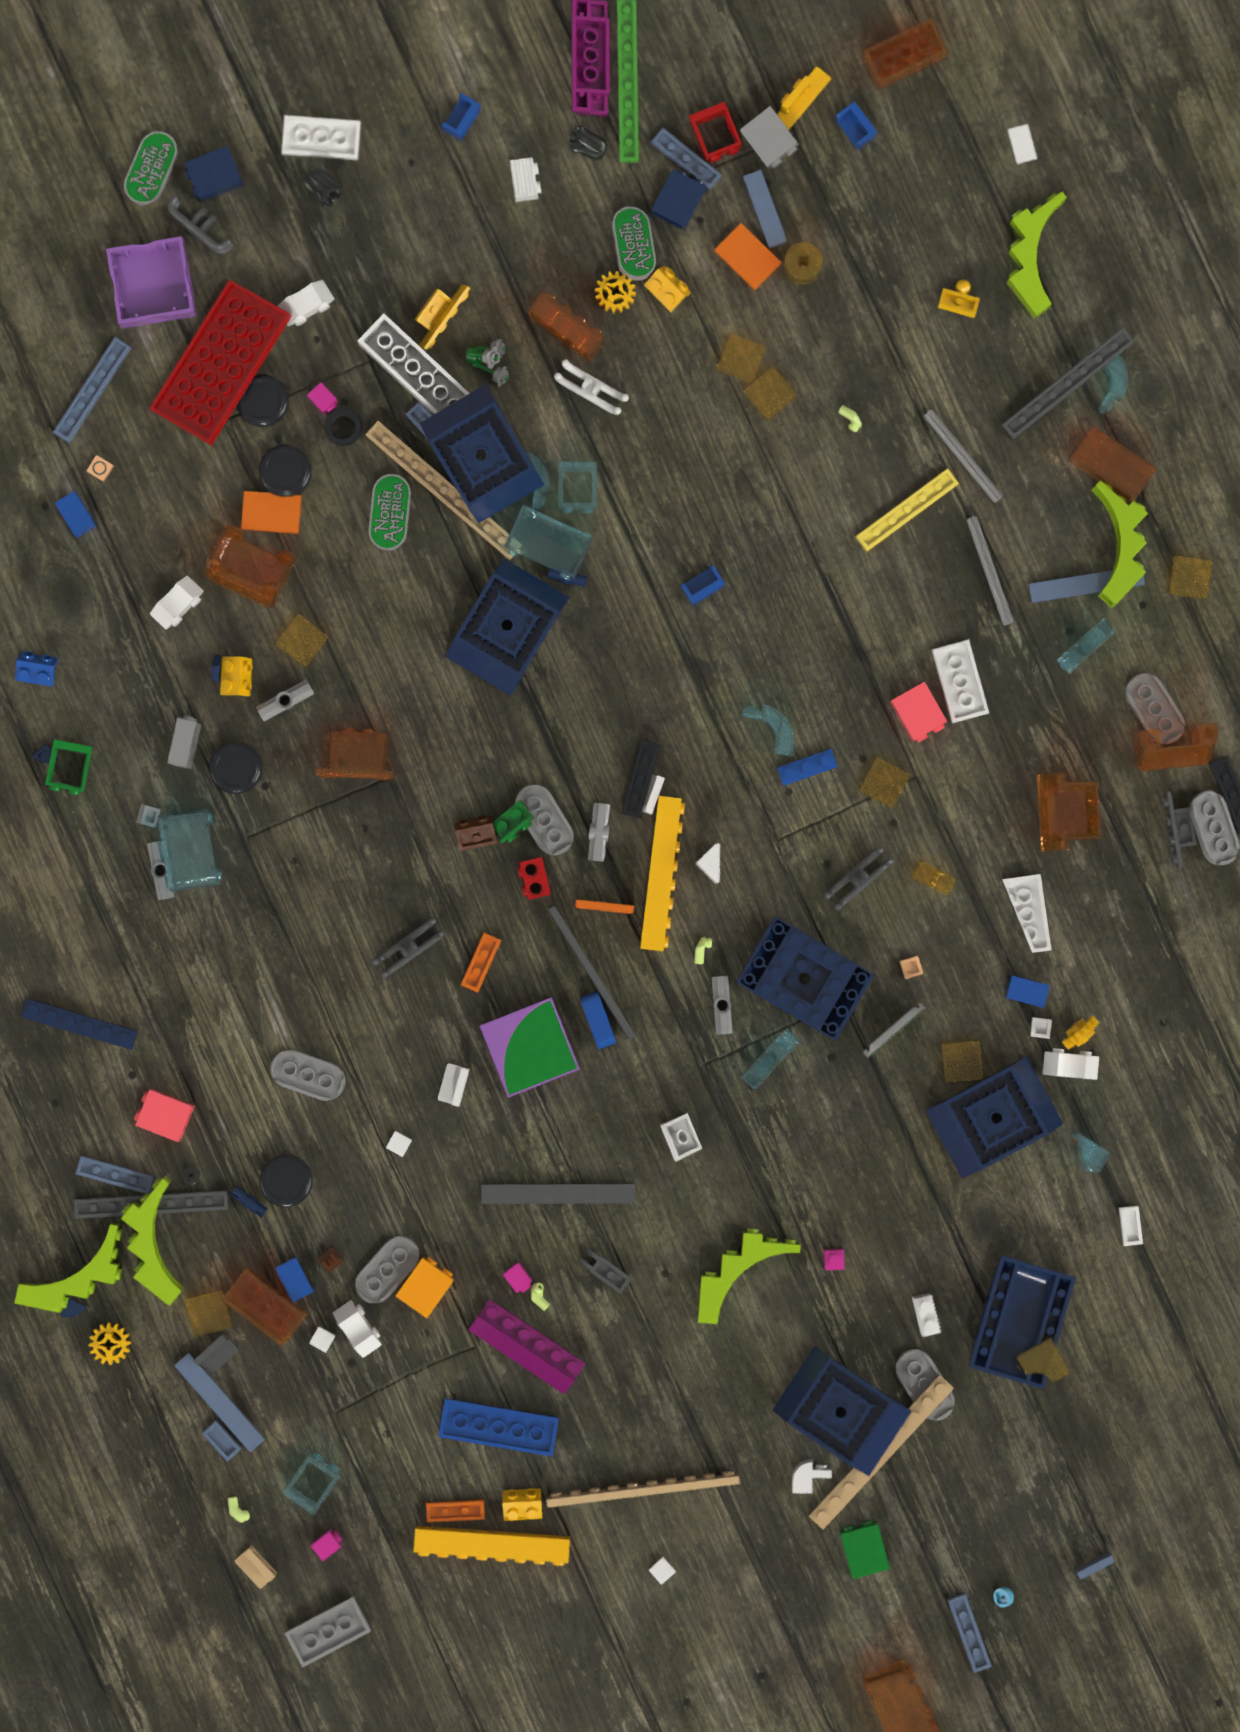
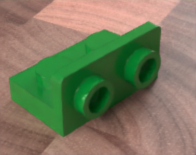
[493,800,535,843]

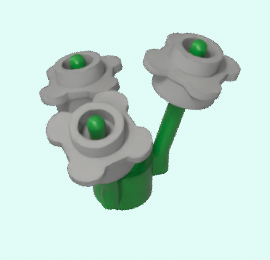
[466,339,509,387]

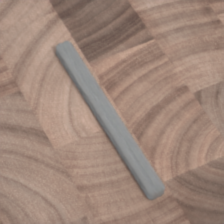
[924,410,1002,502]
[967,516,1013,625]

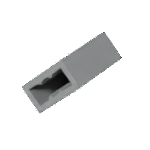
[740,106,799,168]
[167,716,201,769]

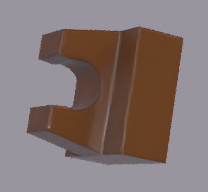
[317,1246,344,1274]

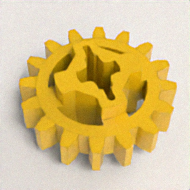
[595,271,636,314]
[1062,1015,1099,1050]
[88,1322,132,1365]

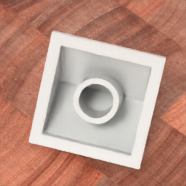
[696,844,720,883]
[660,1113,702,1161]

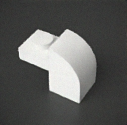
[792,1459,832,1493]

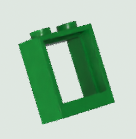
[45,739,93,795]

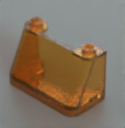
[205,524,297,608]

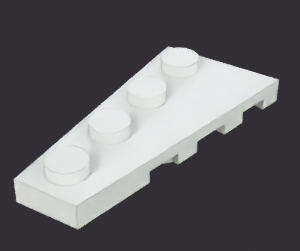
[1002,874,1052,953]

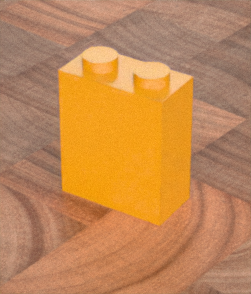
[396,1256,455,1318]

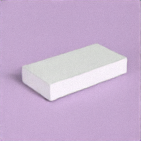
[1118,1205,1143,1246]

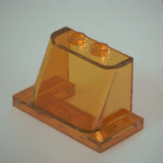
[316,728,396,781]
[1037,773,1101,852]

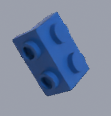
[15,651,58,687]

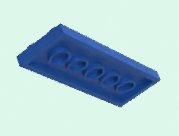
[438,1398,559,1456]

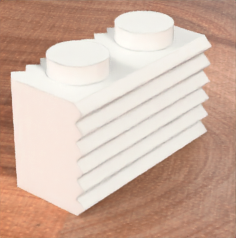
[510,157,541,202]
[912,1293,941,1337]

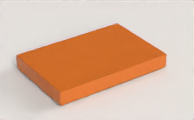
[714,223,782,291]
[241,491,302,534]
[575,900,634,914]

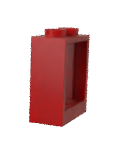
[689,102,742,163]

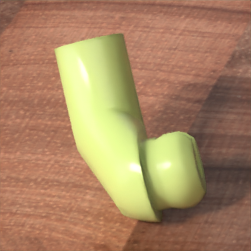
[839,405,862,432]
[694,936,712,964]
[531,1282,550,1311]
[228,1496,250,1523]

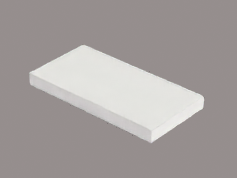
[282,115,361,160]
[932,639,989,723]

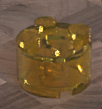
[783,241,823,284]

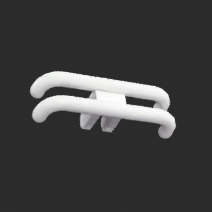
[554,359,629,415]

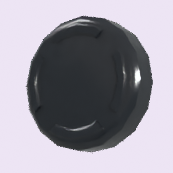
[237,374,289,428]
[259,445,312,497]
[209,742,263,794]
[260,1154,313,1207]

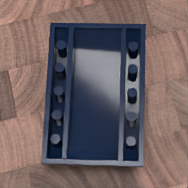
[969,1255,1076,1389]

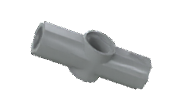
[256,679,314,722]
[588,803,610,862]
[147,841,175,900]
[712,976,733,1035]

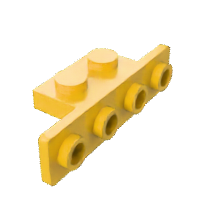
[777,67,831,130]
[414,285,470,350]

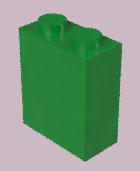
[839,1519,890,1579]

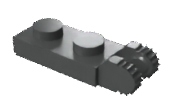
[578,1248,632,1294]

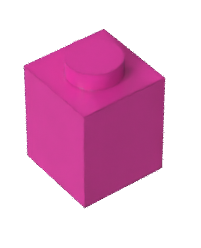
[307,383,338,415]
[823,1248,845,1270]
[503,1261,533,1293]
[311,1529,343,1561]

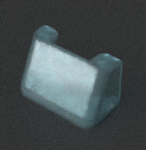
[504,505,594,581]
[158,809,223,892]

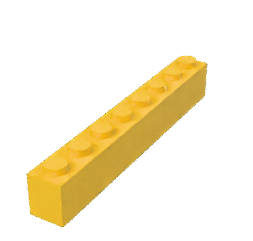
[640,796,685,951]
[414,1526,570,1566]

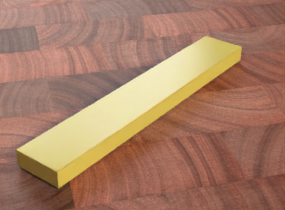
[856,468,959,552]

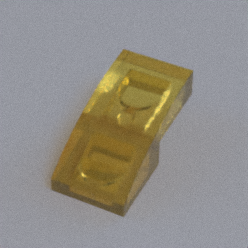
[912,860,957,896]

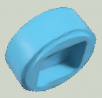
[993,1587,1014,1608]

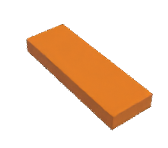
[461,932,501,992]
[426,1499,485,1523]

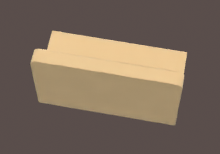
[235,1545,277,1589]

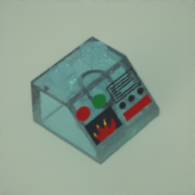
[1070,1131,1111,1173]

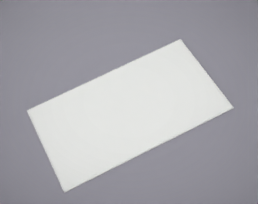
[1008,124,1037,164]

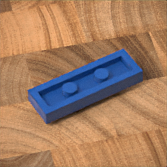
[777,749,838,786]

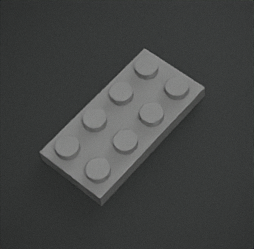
[285,1596,371,1668]

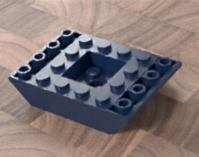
[420,384,545,523]
[445,558,570,696]
[736,916,875,1041]
[925,1056,1063,1178]
[772,1346,912,1476]

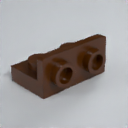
[454,815,497,851]

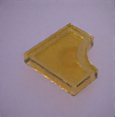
[1017,1338,1070,1382]

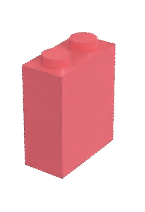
[890,682,947,743]
[134,1089,195,1142]

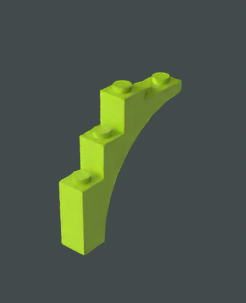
[1007,192,1067,319]
[1092,480,1148,608]
[121,1176,184,1306]
[15,1223,123,1313]
[698,1228,801,1324]

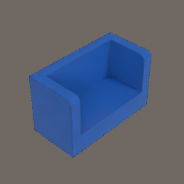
[441,93,481,141]
[835,101,877,150]
[55,491,97,538]
[680,565,725,606]
[1004,976,1050,1008]
[275,1256,315,1302]

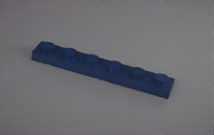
[21,999,138,1050]

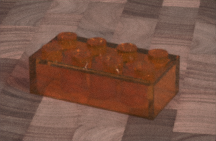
[861,18,948,91]
[528,292,604,363]
[1069,426,1157,503]
[222,1267,308,1347]

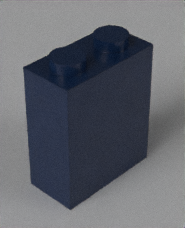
[184,146,244,202]
[651,169,706,231]

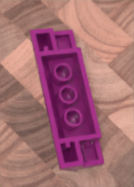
[571,0,610,117]
[469,1298,586,1394]

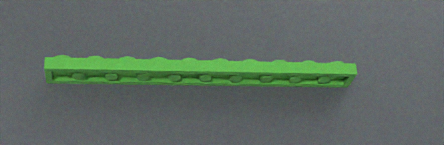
[617,0,639,163]

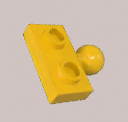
[938,280,980,318]

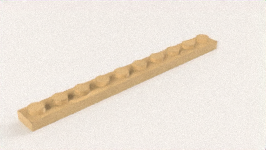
[366,421,522,561]
[809,1374,954,1529]
[547,1471,740,1508]

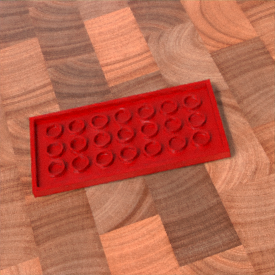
[149,279,292,446]

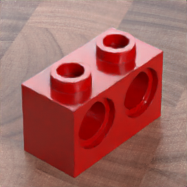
[517,857,551,900]

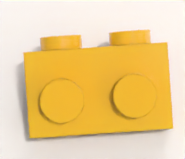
[644,266,691,312]
[220,657,253,696]
[502,1488,542,1521]

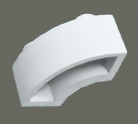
[278,280,334,326]
[150,576,204,630]
[1043,1048,1099,1080]
[333,1300,382,1358]

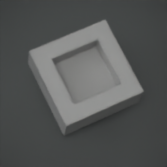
[136,804,161,828]

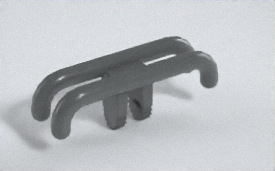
[168,195,234,254]
[824,846,894,911]
[372,917,445,978]

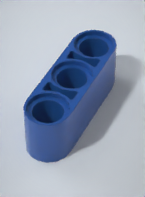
[579,991,617,1049]

